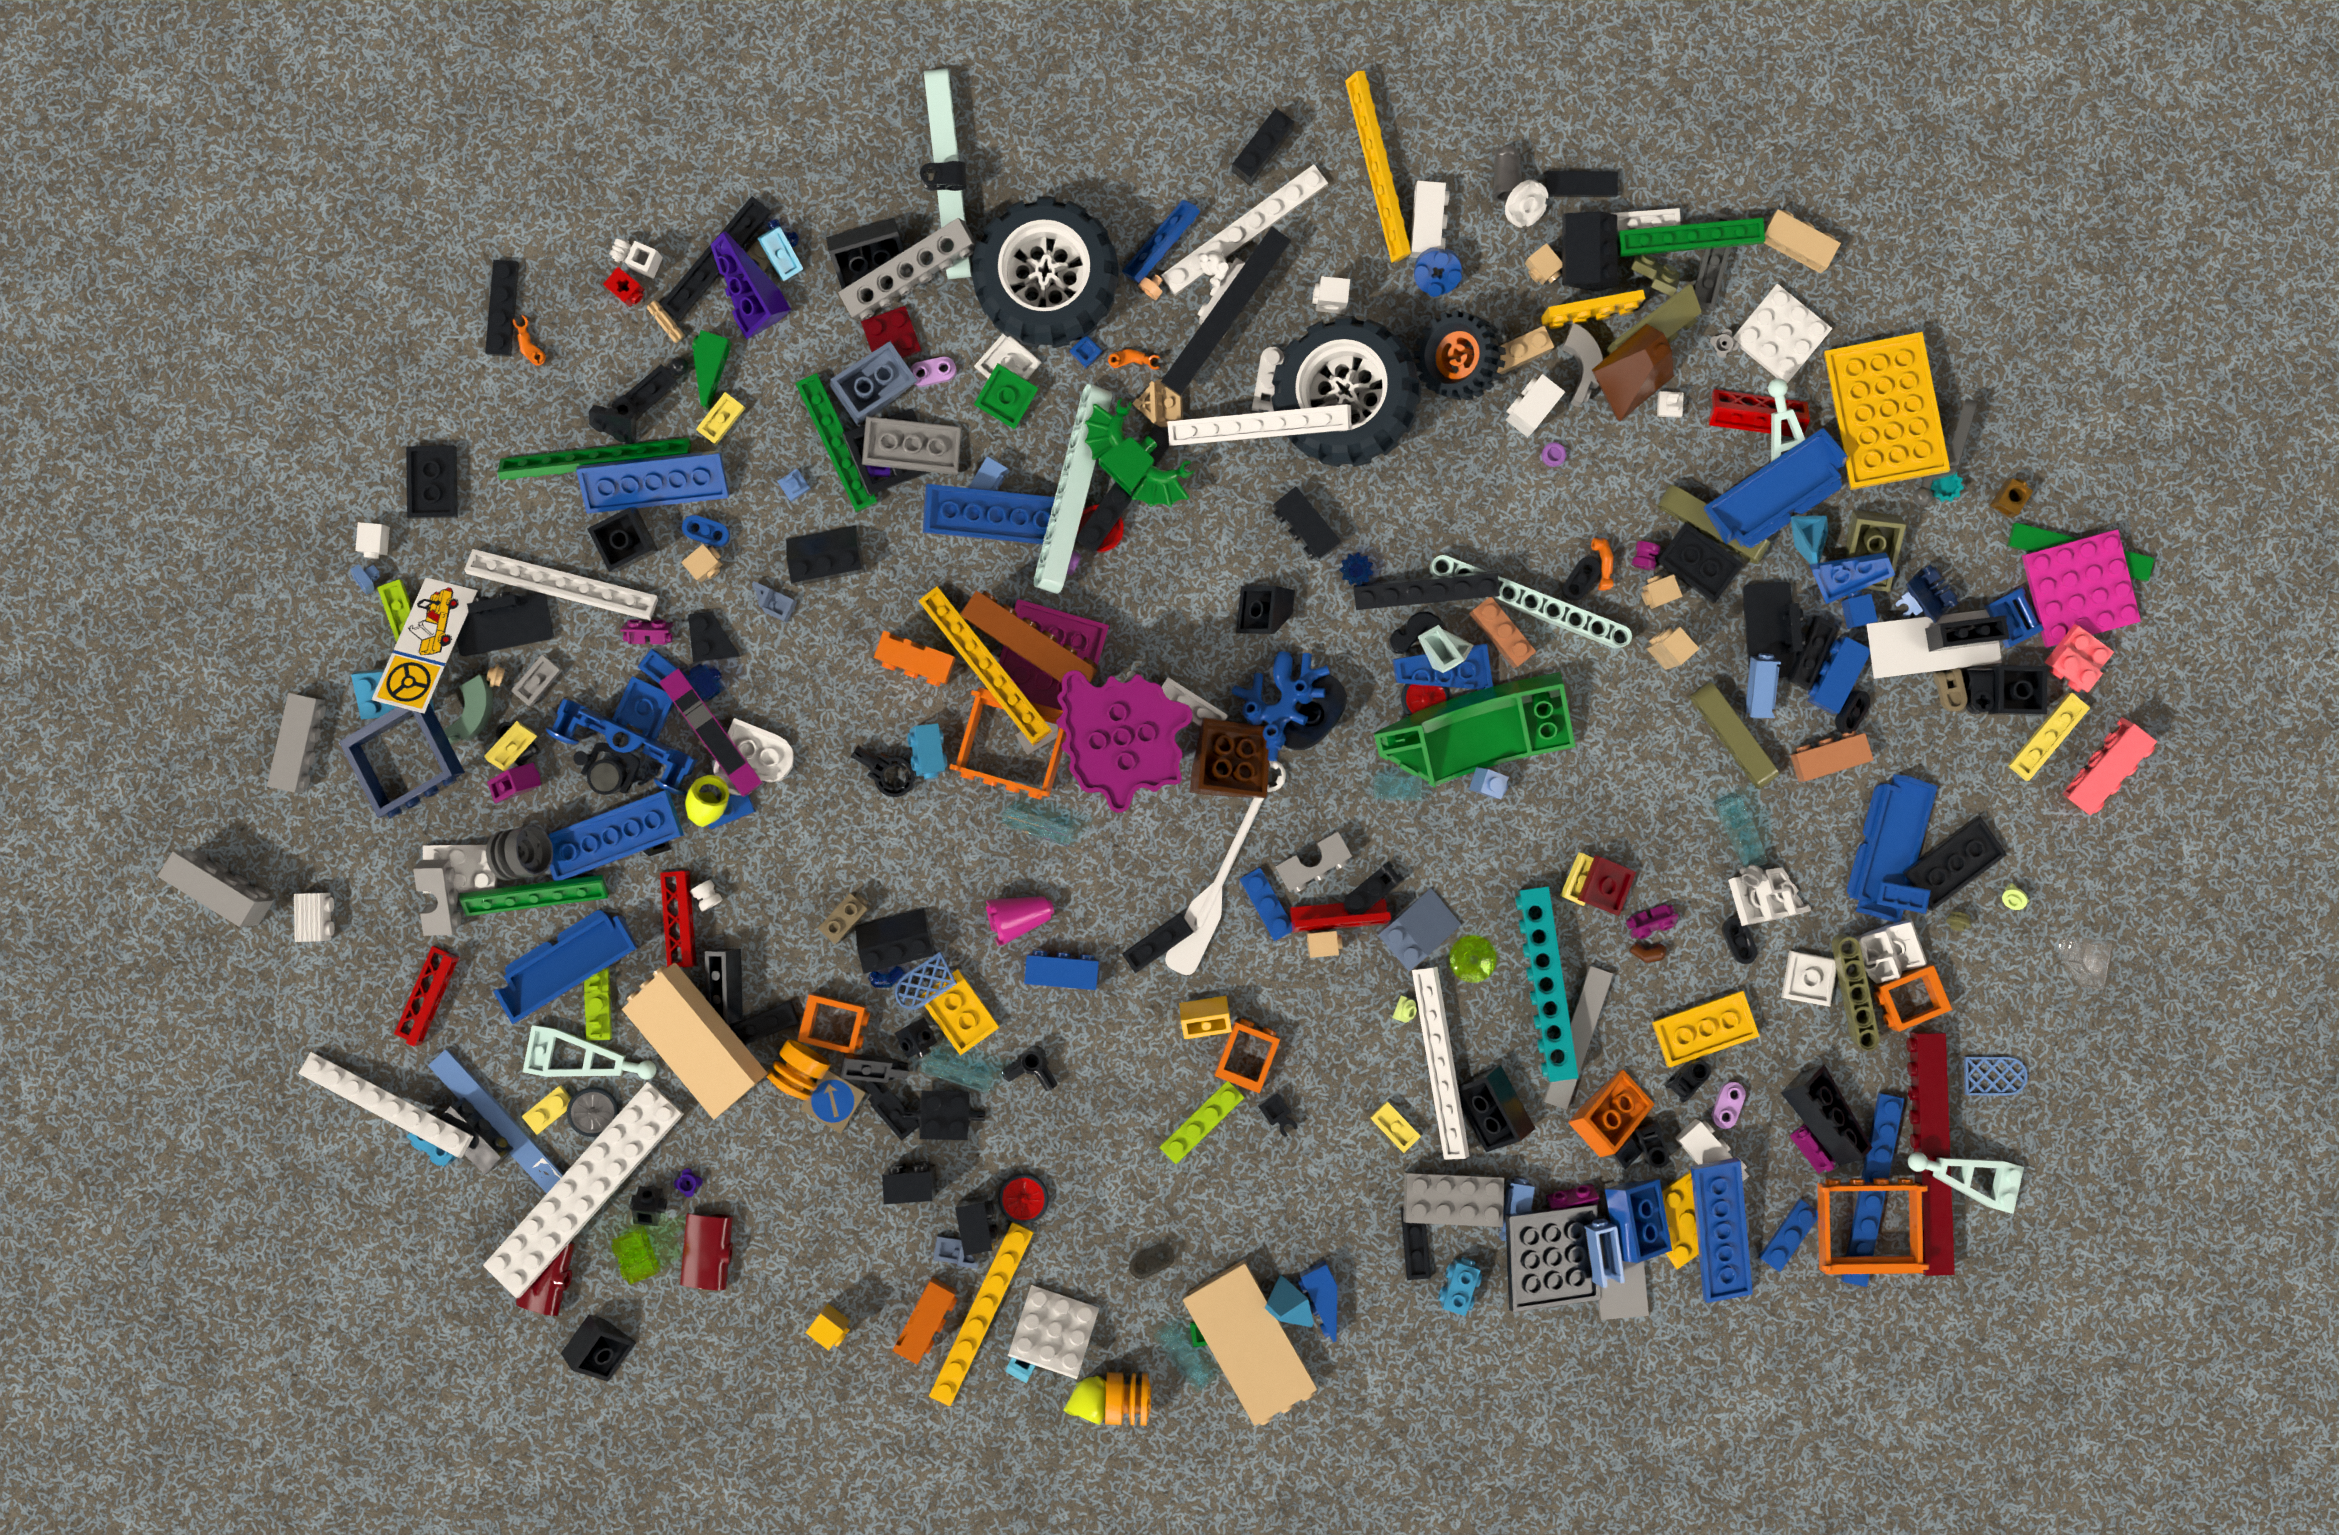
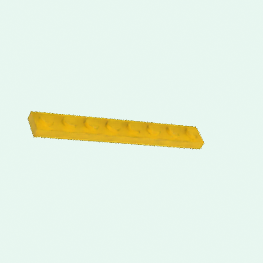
[1345,70,1411,263]
[918,586,1052,746]
[929,1222,1034,1406]

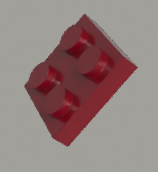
[861,306,922,359]
[1578,855,1636,916]

